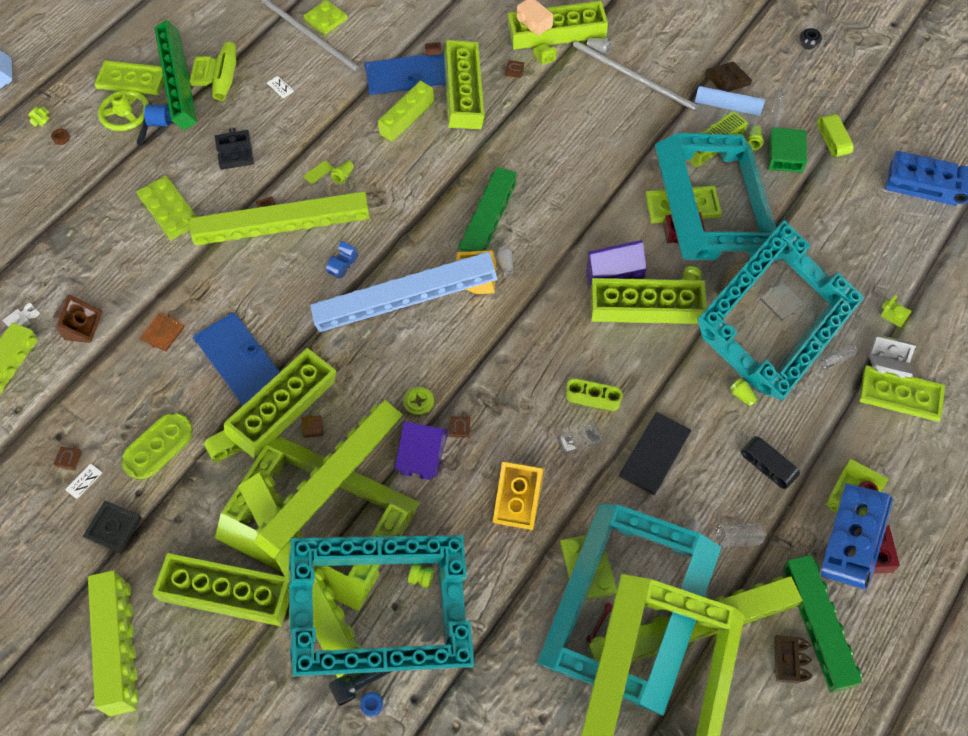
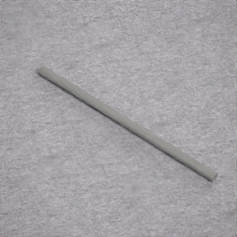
[261,0,360,72]
[573,41,698,111]

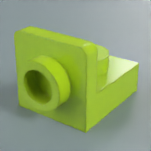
[533,43,557,66]
[881,295,912,328]

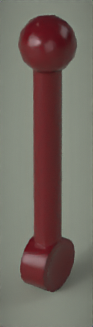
[586,603,613,643]

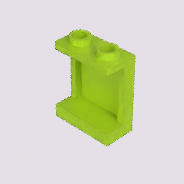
[825,459,889,516]

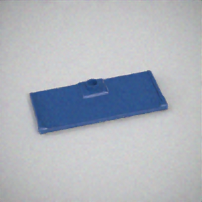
[364,52,446,95]
[193,312,280,406]

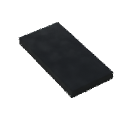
[619,412,691,496]

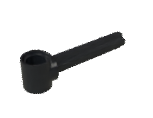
[329,671,393,706]

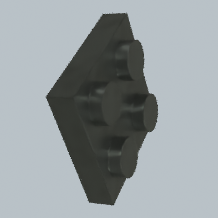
[82,501,142,554]

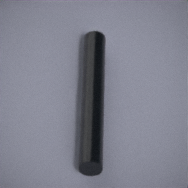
[136,103,152,145]

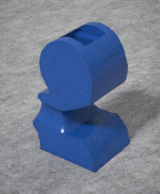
[326,241,358,279]

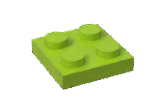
[303,0,347,35]

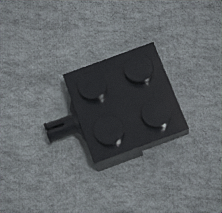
[215,127,254,170]

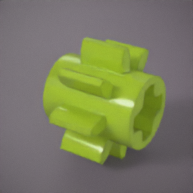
[28,106,50,127]

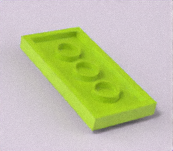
[94,60,164,95]
[136,176,197,240]
[645,186,722,224]
[859,365,945,422]

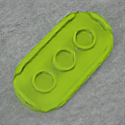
[122,413,193,479]

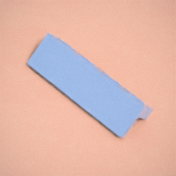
[695,86,765,116]

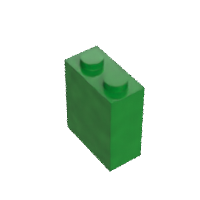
[768,127,807,173]

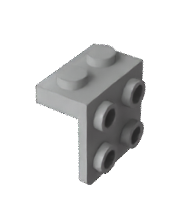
[869,334,916,378]

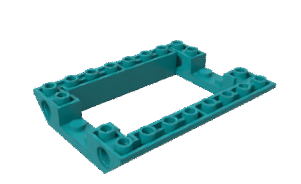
[655,133,784,261]
[697,220,865,401]
[537,504,722,716]
[288,535,474,677]

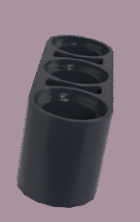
[741,436,800,489]

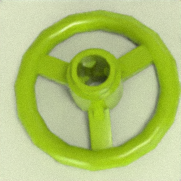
[97,90,149,131]

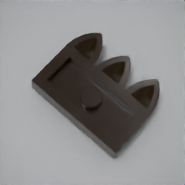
[774,635,813,684]

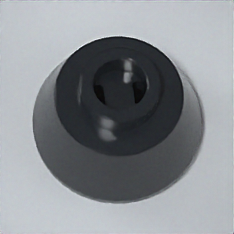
[800,28,822,50]

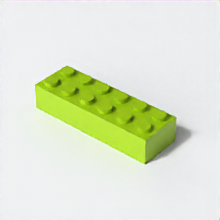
[508,1,608,50]
[444,40,484,129]
[591,278,707,324]
[224,348,336,458]
[152,553,289,627]
[88,570,139,716]

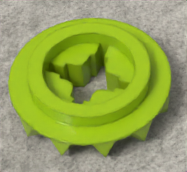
[403,387,434,416]

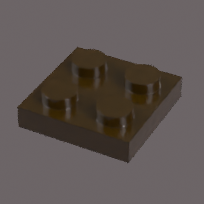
[705,61,752,92]

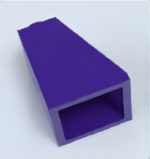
[395,422,448,480]

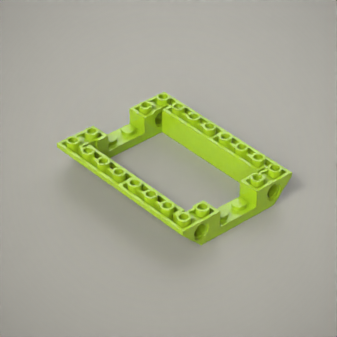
[215,437,420,612]
[581,574,745,736]

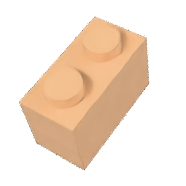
[517,0,553,35]

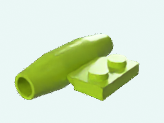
[189,42,236,101]

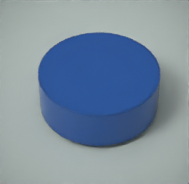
[360,692,383,717]

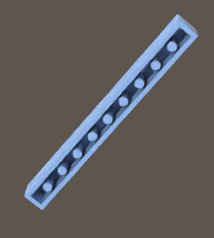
[311,252,497,332]

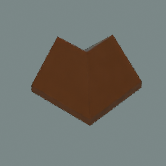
[53,294,103,343]

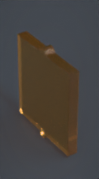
[140,313,185,352]

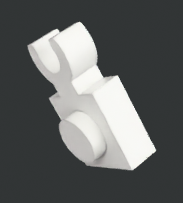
[2,303,40,327]

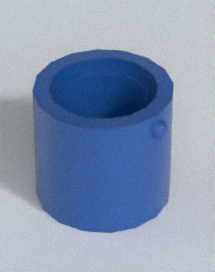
[144,104,171,126]

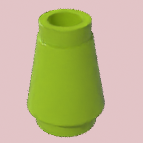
[747,126,764,150]
[331,160,354,184]
[729,378,759,407]

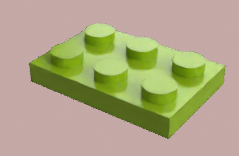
[560,535,617,601]

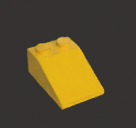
[493,461,545,530]

